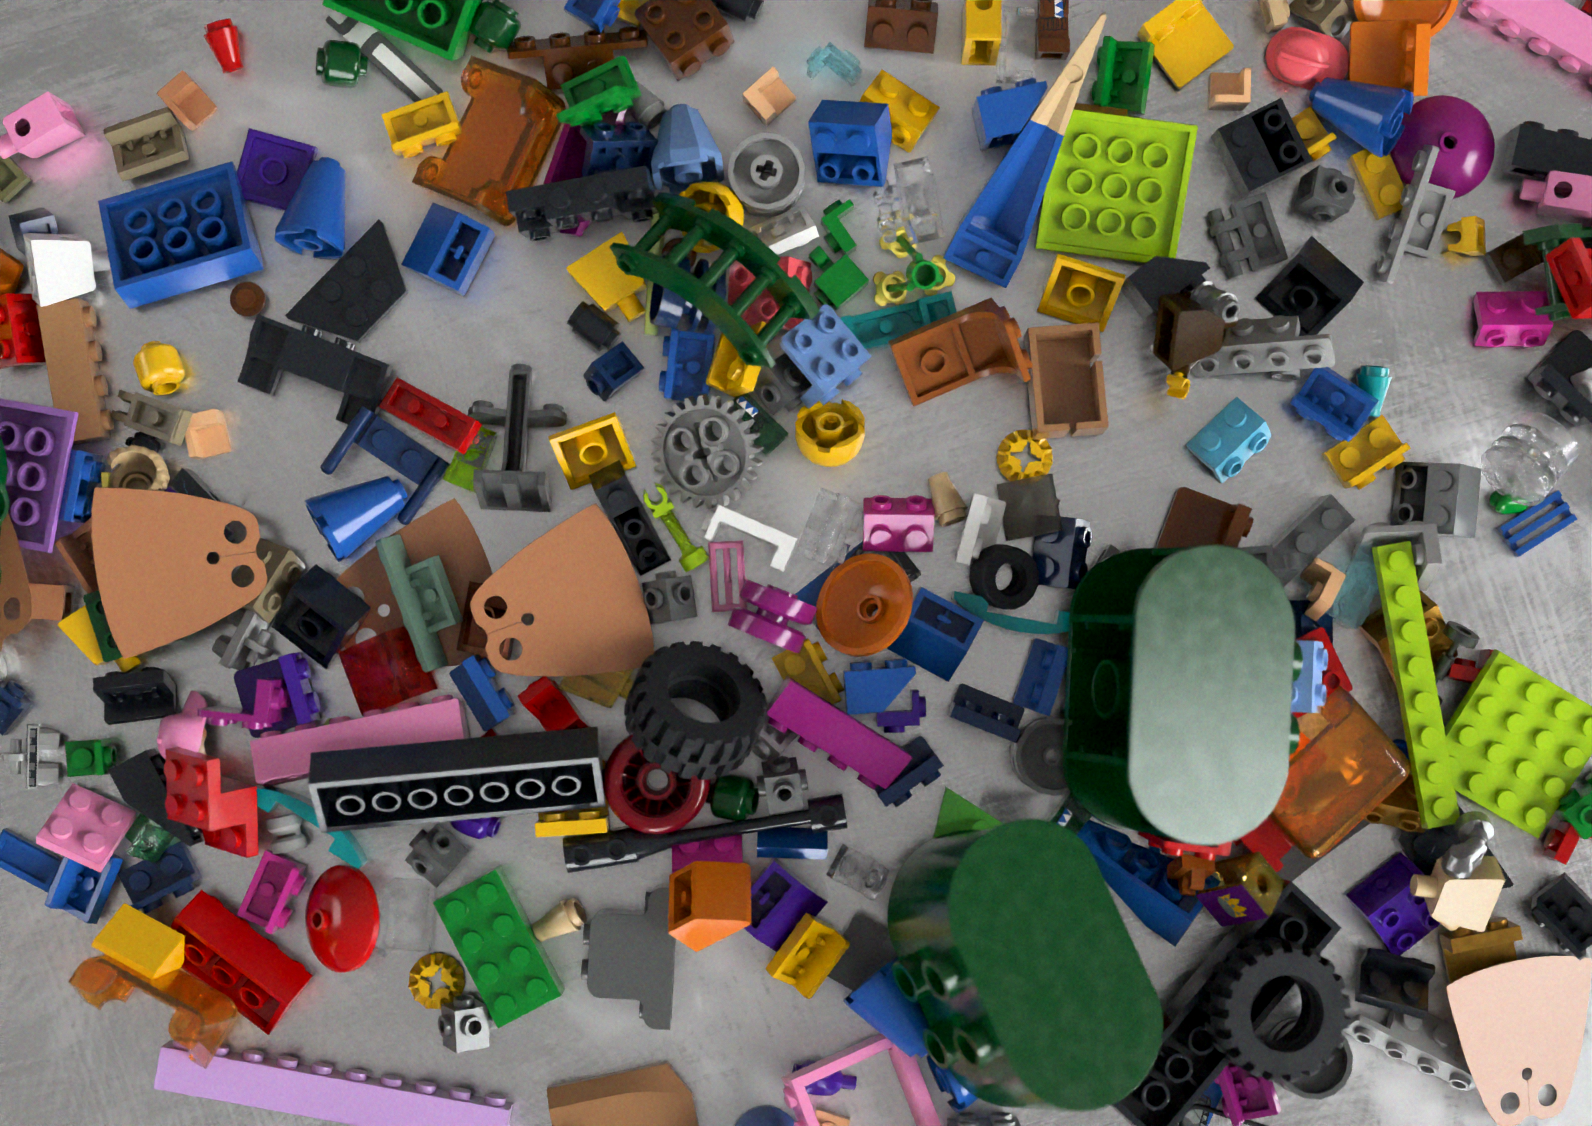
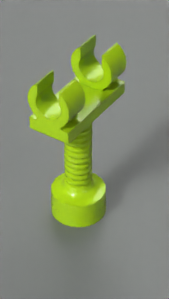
[643,482,709,572]

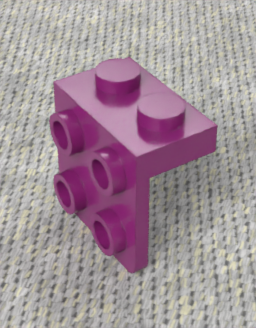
[197,677,291,730]

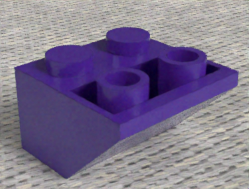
[744,858,828,952]

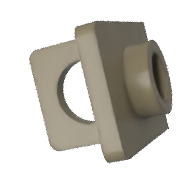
[1289,0,1354,41]

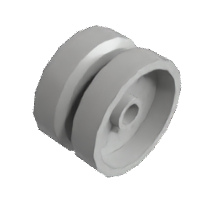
[728,132,805,218]

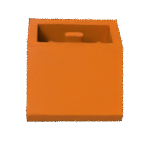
[668,861,751,952]

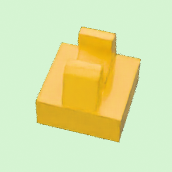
[1447,216,1486,256]

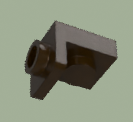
[1485,233,1543,285]

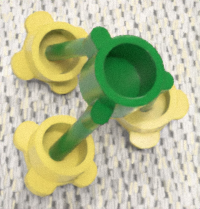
[873,218,955,306]

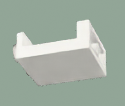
[701,505,797,572]

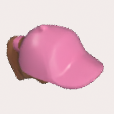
[156,691,208,760]

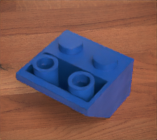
[971,78,1048,152]
[808,100,892,187]
[401,203,496,296]
[58,449,106,523]
[887,587,984,682]
[843,659,916,715]

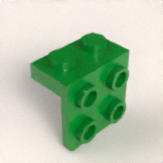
[556,56,642,126]

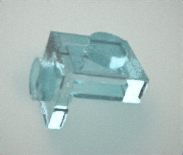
[806,42,862,87]

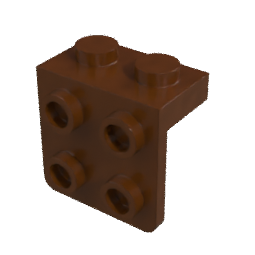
[635,0,735,81]
[1157,487,1254,549]

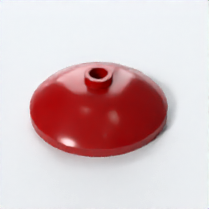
[305,865,380,973]

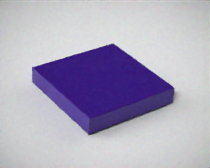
[237,128,318,211]

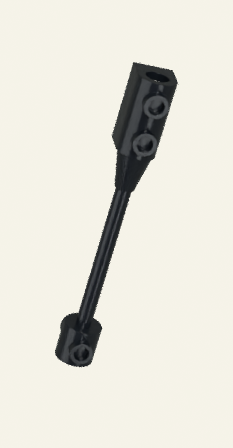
[563,793,848,873]

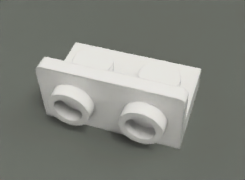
[747,204,819,255]
[955,493,1006,565]

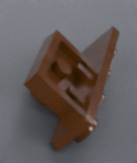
[507,26,648,90]

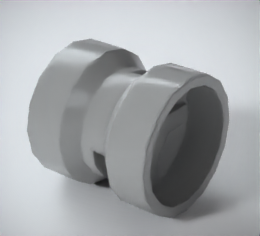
[265,813,308,854]

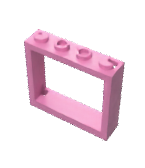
[782,1033,941,1126]

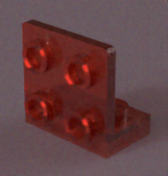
[339,626,438,717]

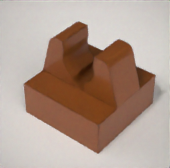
[1167,854,1215,896]

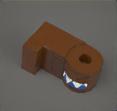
[1035,0,1070,60]

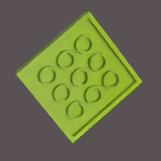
[1035,109,1198,263]
[1444,649,1592,838]

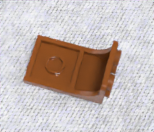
[888,298,1033,406]

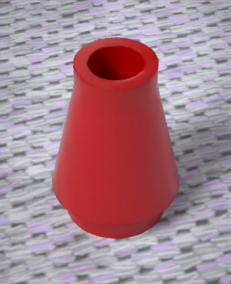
[203,18,244,74]

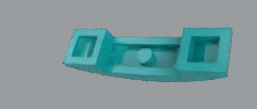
[840,291,957,350]
[951,591,1070,634]
[256,785,368,869]

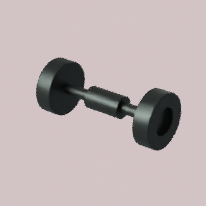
[1433,621,1480,705]

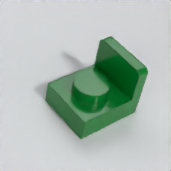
[65,738,117,777]

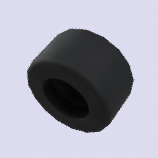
[969,544,1039,610]

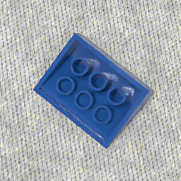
[98,161,264,309]

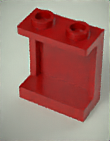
[1545,238,1592,319]

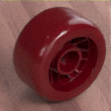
[603,734,711,834]

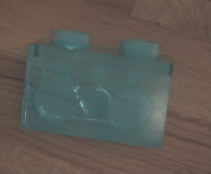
[1325,552,1380,629]

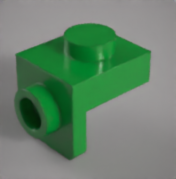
[821,199,857,256]

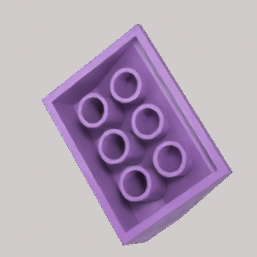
[0,398,79,553]

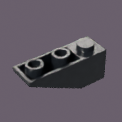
[589,460,671,576]
[108,748,203,847]

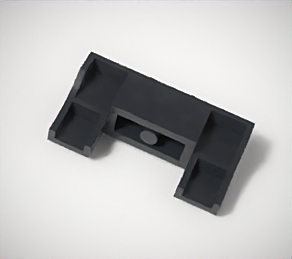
[506,166,658,241]
[237,314,393,425]

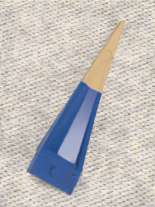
[943,12,1106,288]

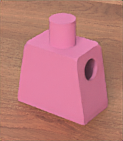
[0,92,86,159]
[1519,171,1592,226]

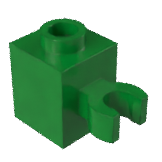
[808,246,869,312]

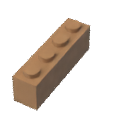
[36,298,114,446]

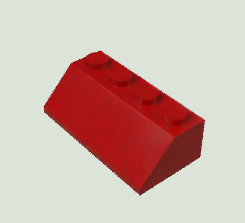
[170,889,313,1035]

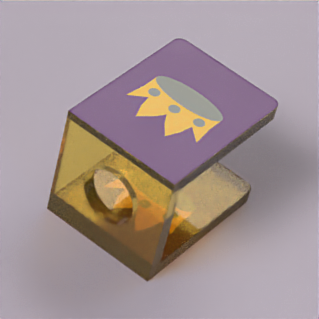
[1196,851,1285,927]

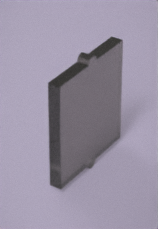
[996,473,1063,541]

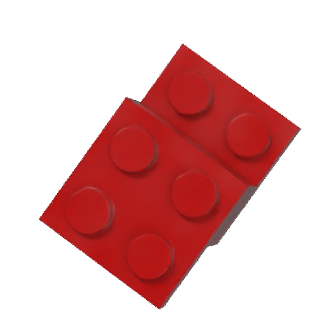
[164,747,258,858]

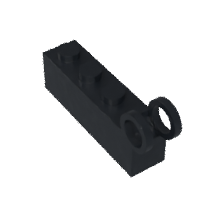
[1501,121,1592,181]

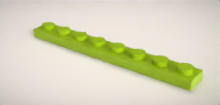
[1371,541,1460,829]

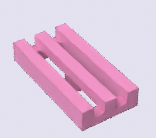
[708,540,747,612]

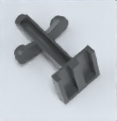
[468,364,567,512]

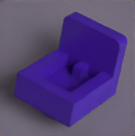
[876,689,926,733]

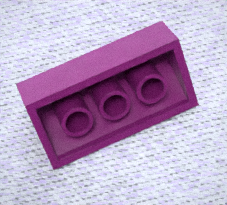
[765,676,912,790]

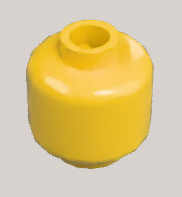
[133,341,185,396]

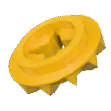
[997,430,1053,485]
[408,953,465,1010]

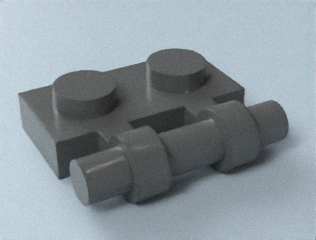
[1208,192,1288,279]

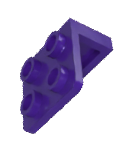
[234,652,321,738]

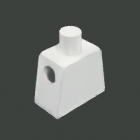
[23,233,111,307]

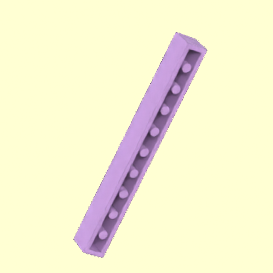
[153,1037,514,1126]

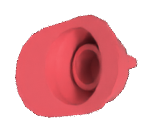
[1265,27,1349,90]

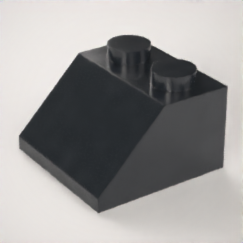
[1255,236,1364,336]
[271,564,371,669]

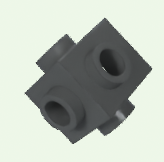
[1295,165,1355,223]
[754,353,812,415]
[642,570,697,624]
[756,756,808,816]
[405,823,469,888]
[438,995,492,1053]

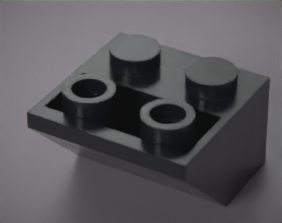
[1211,98,1312,199]
[1121,256,1210,320]

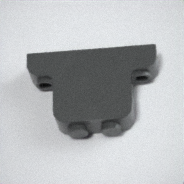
[581,883,676,1030]

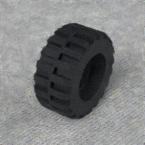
[624,641,767,780]
[1202,937,1351,1082]

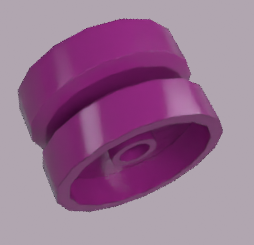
[727,579,818,654]

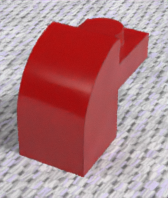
[517,676,590,731]

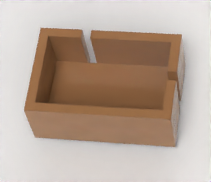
[1023,322,1109,440]

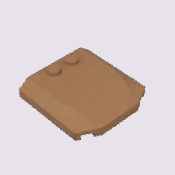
[547,1061,699,1126]

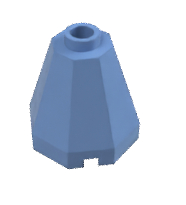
[651,104,725,195]

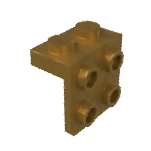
[1439,917,1523,984]

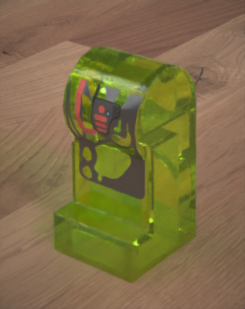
[443,426,497,493]

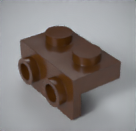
[864,0,938,54]

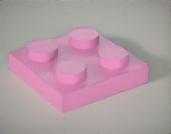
[36,783,136,873]

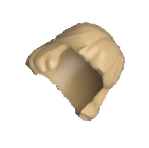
[106,444,170,491]

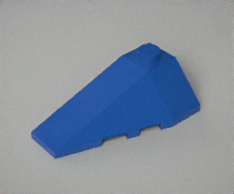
[1077,820,1221,947]

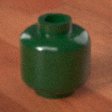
[470,0,521,54]
[316,40,368,88]
[705,774,759,821]

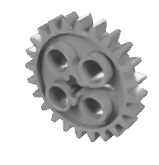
[651,394,764,509]

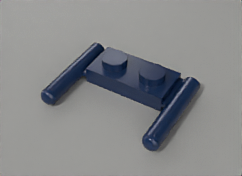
[320,405,450,525]

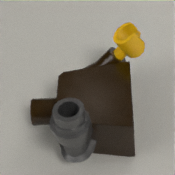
[1153,281,1241,399]

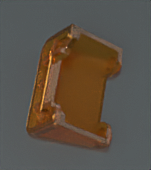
[412,55,566,226]
[1266,686,1412,859]
[68,953,238,1069]

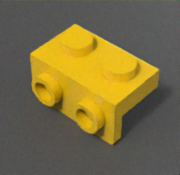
[859,69,940,153]
[381,91,463,158]
[765,913,850,999]

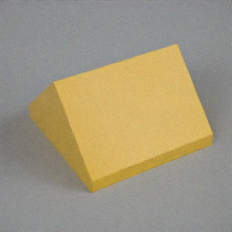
[1037,254,1126,332]
[548,412,637,490]
[91,903,185,979]

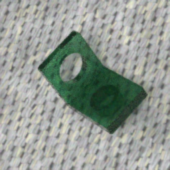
[125,813,175,863]

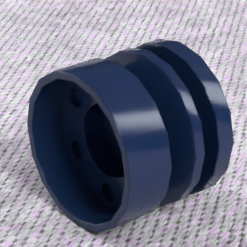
[649,251,726,335]

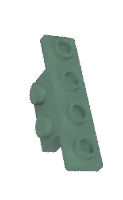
[375,534,463,673]

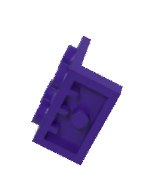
[1346,852,1440,956]

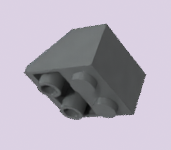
[1391,462,1482,538]

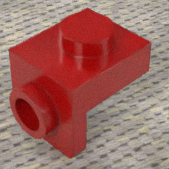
[1542,820,1592,865]

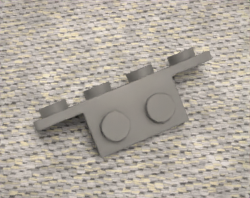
[1377,145,1456,284]
[1192,315,1335,377]
[1343,1010,1476,1091]

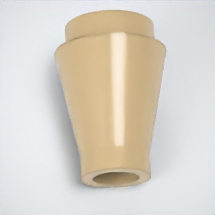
[928,472,968,527]
[532,898,587,942]

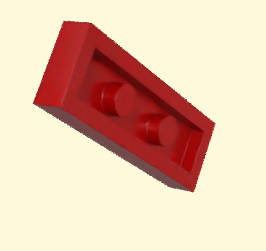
[379,377,482,455]

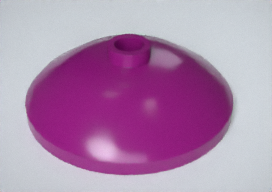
[1389,95,1495,199]

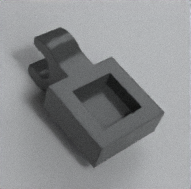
[1236,545,1301,575]

